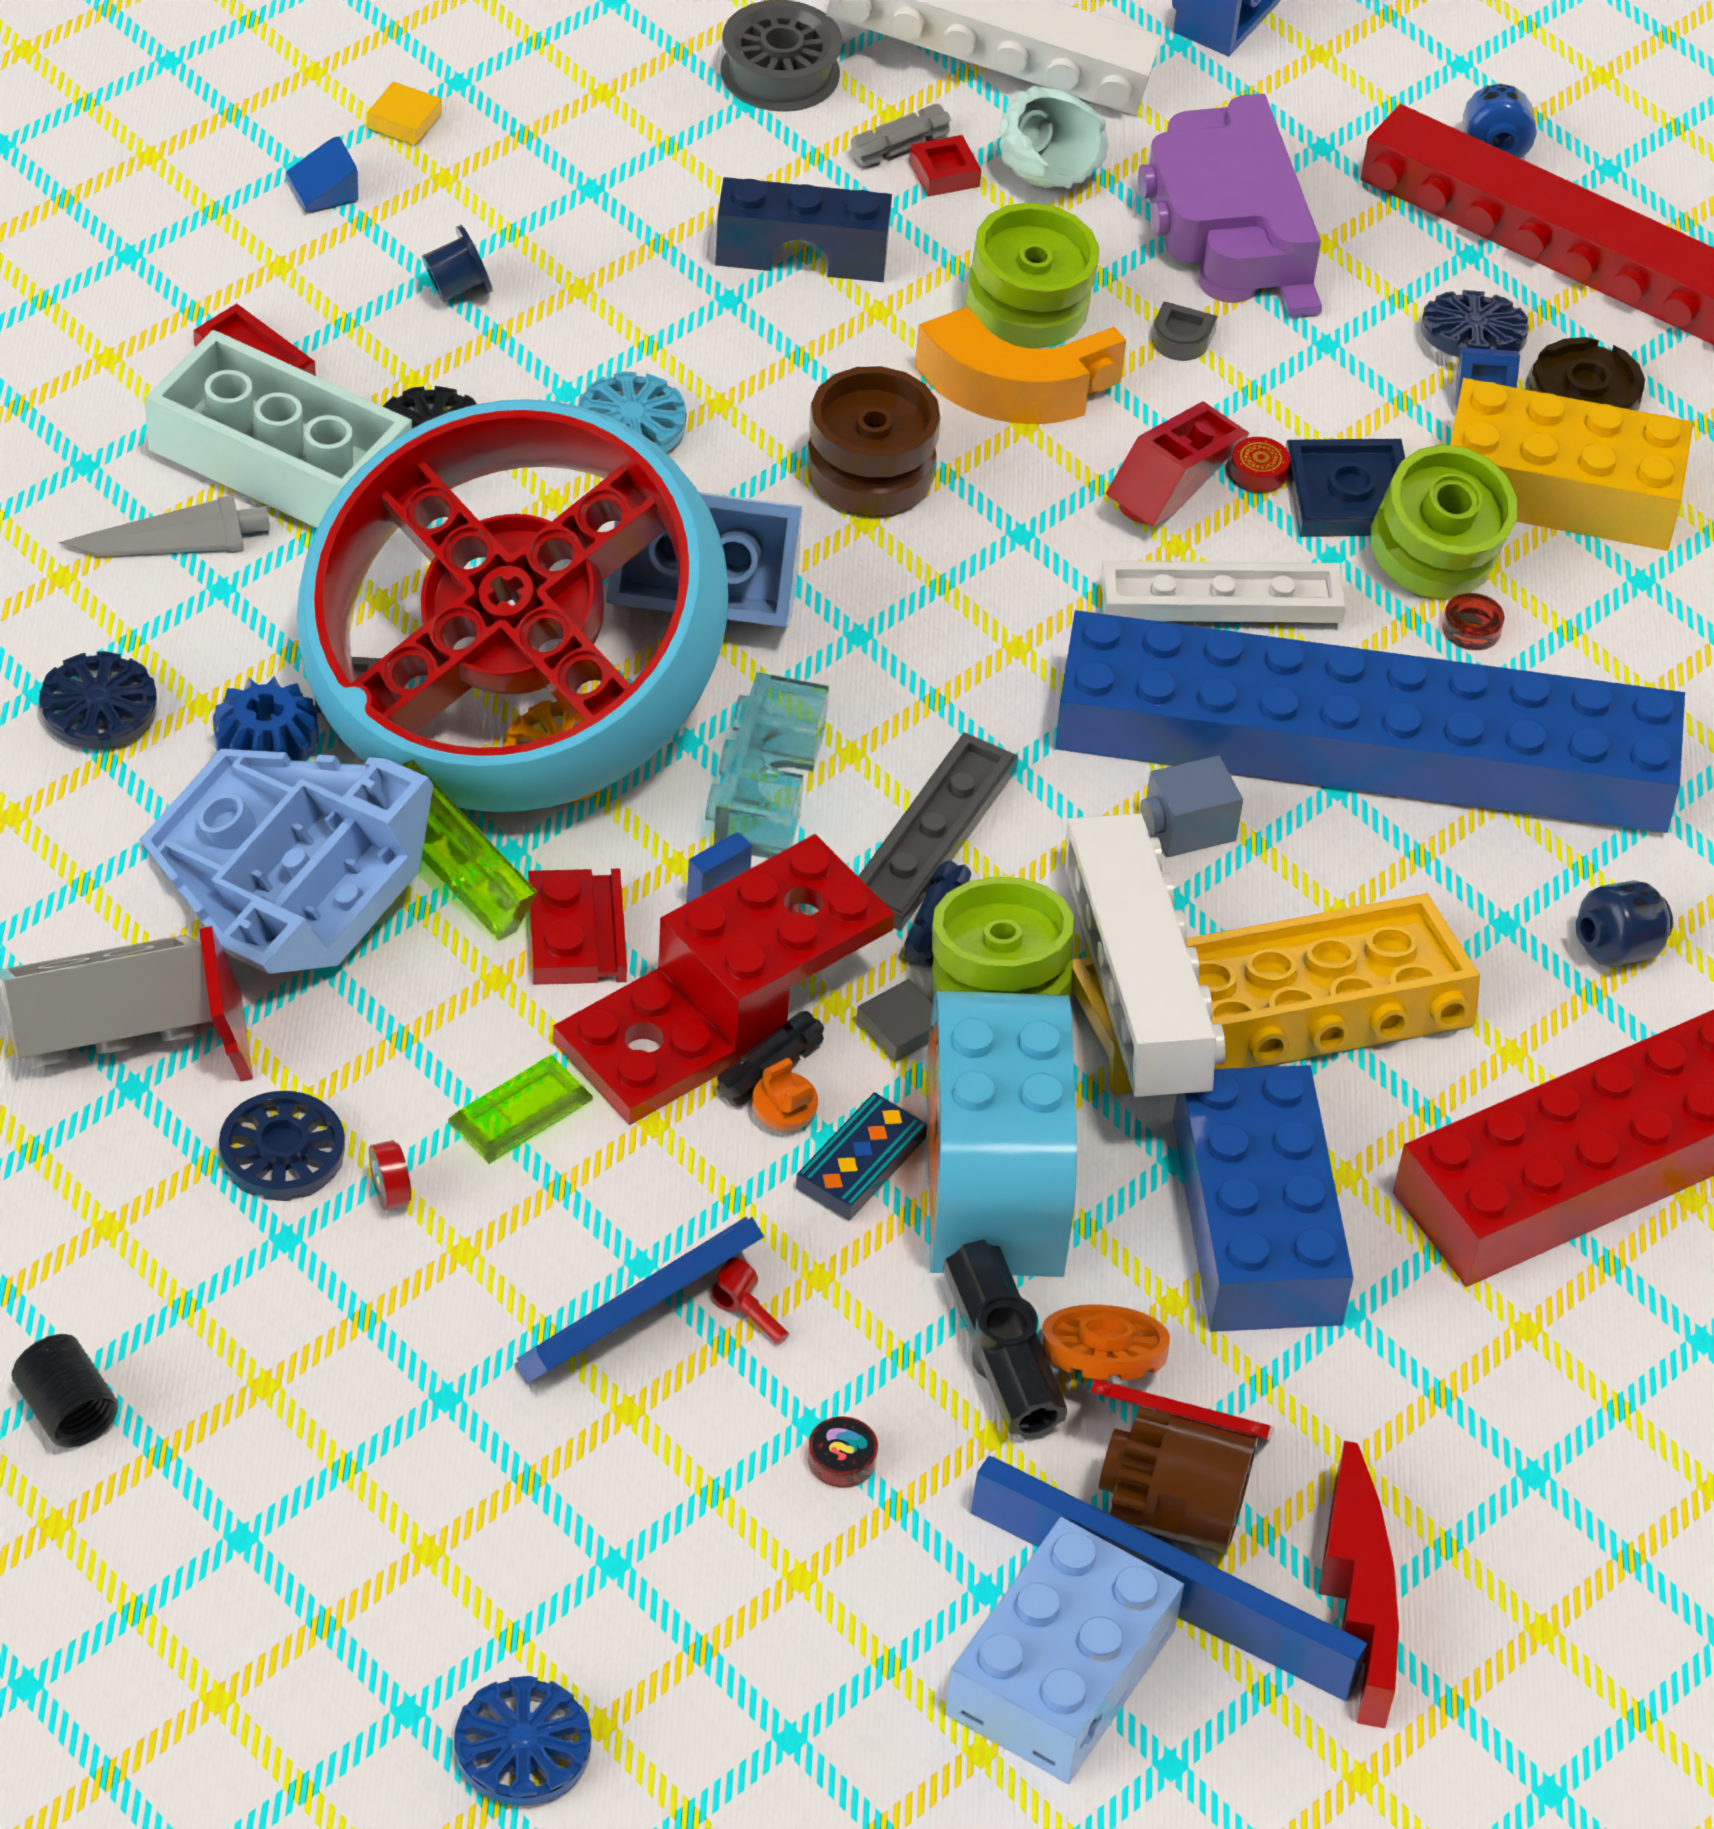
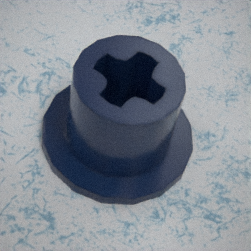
[422,225,493,302]

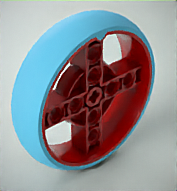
[297,399,728,812]

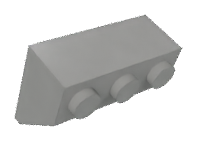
[0,934,212,1066]

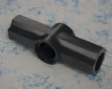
[943,1239,1067,1440]

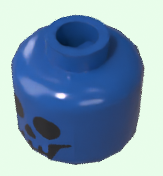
[1463,83,1537,159]

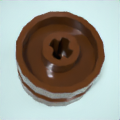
[807,366,940,515]

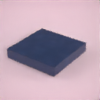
[1286,439,1405,537]

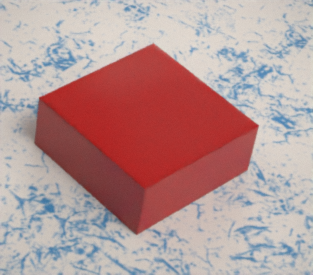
[909,135,981,197]

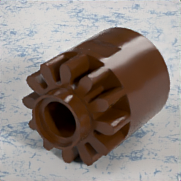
[1098,1406,1258,1555]

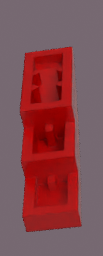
[1318,1441,1399,1729]

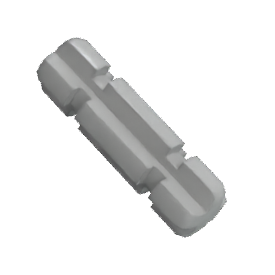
[850,104,951,167]

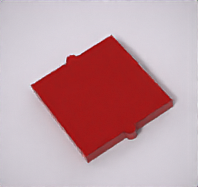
[199,926,253,1081]

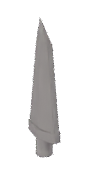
[58,495,270,558]

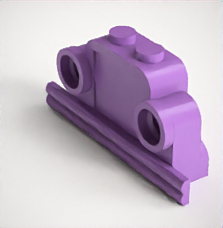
[1138,93,1322,318]

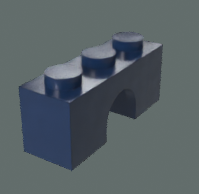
[715,177,892,283]

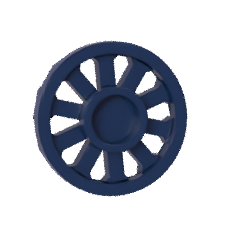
[1421,290,1529,358]
[39,651,157,749]
[219,1091,345,1201]

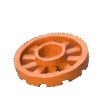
[1041,1304,1170,1380]

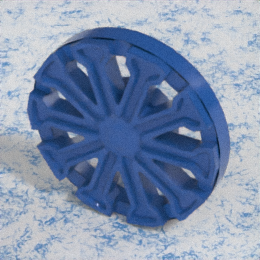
[454,1676,591,1806]

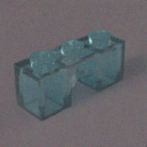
[705,672,829,859]

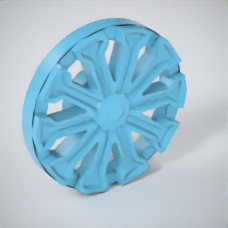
[578,371,687,453]

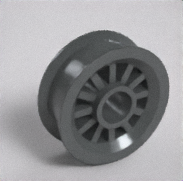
[721,0,842,112]

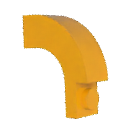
[915,306,1126,424]

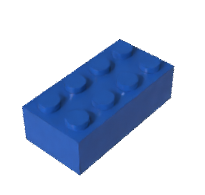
[1172,1065,1354,1332]

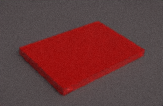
[1090,1379,1274,1440]

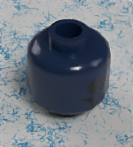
[1576,880,1673,967]

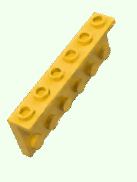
[1072,893,1480,1095]

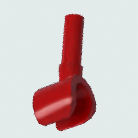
[712,1257,789,1345]

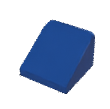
[286,136,358,213]

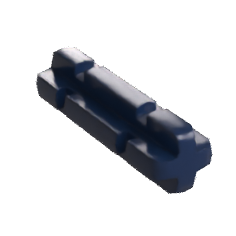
[903,860,972,968]

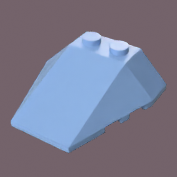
[139,749,433,974]

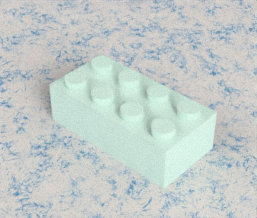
[145,330,412,528]

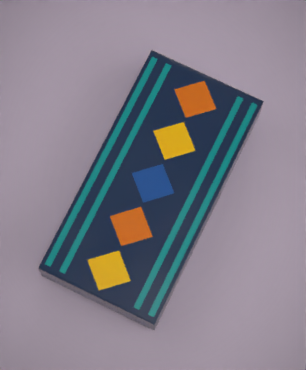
[796,1092,928,1221]

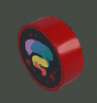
[369,1140,412,1211]

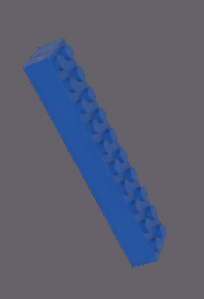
[1055,610,1685,833]

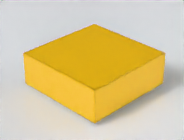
[367,81,442,145]

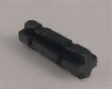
[717,1011,824,1106]

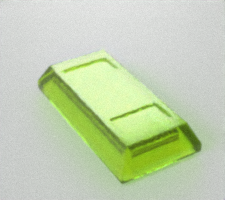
[448,1054,593,1164]

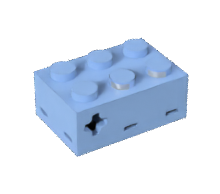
[945,1517,1184,1784]

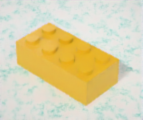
[1450,378,1694,551]

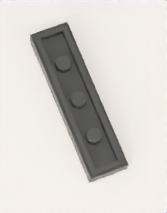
[858,732,1018,931]

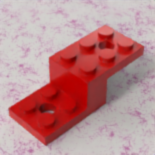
[553,834,895,1126]

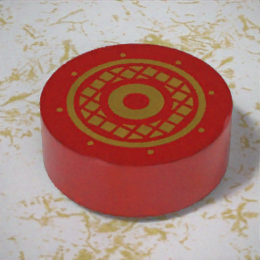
[1230,437,1290,492]

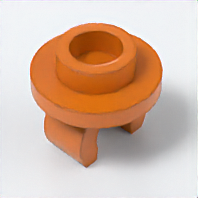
[752,1057,818,1131]

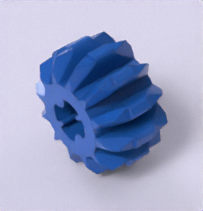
[213,676,319,761]

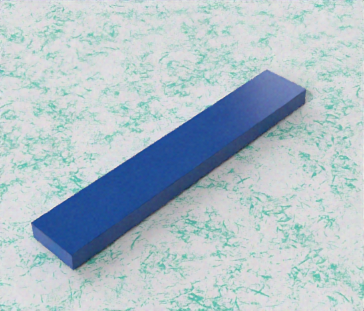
[971,1456,1367,1701]

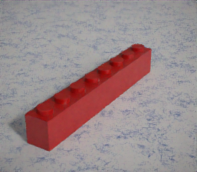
[1360,103,1714,345]

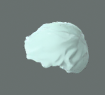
[999,86,1109,189]

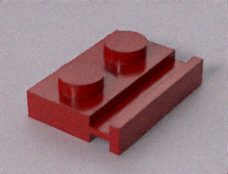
[528,868,627,985]

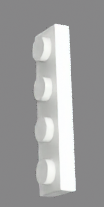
[1100,561,1346,623]

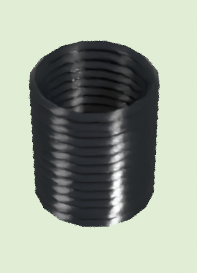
[11,1334,119,1448]

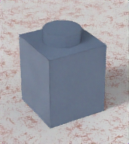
[1140,755,1244,857]

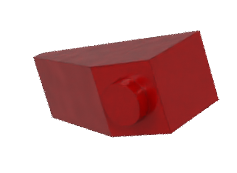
[1105,401,1250,527]

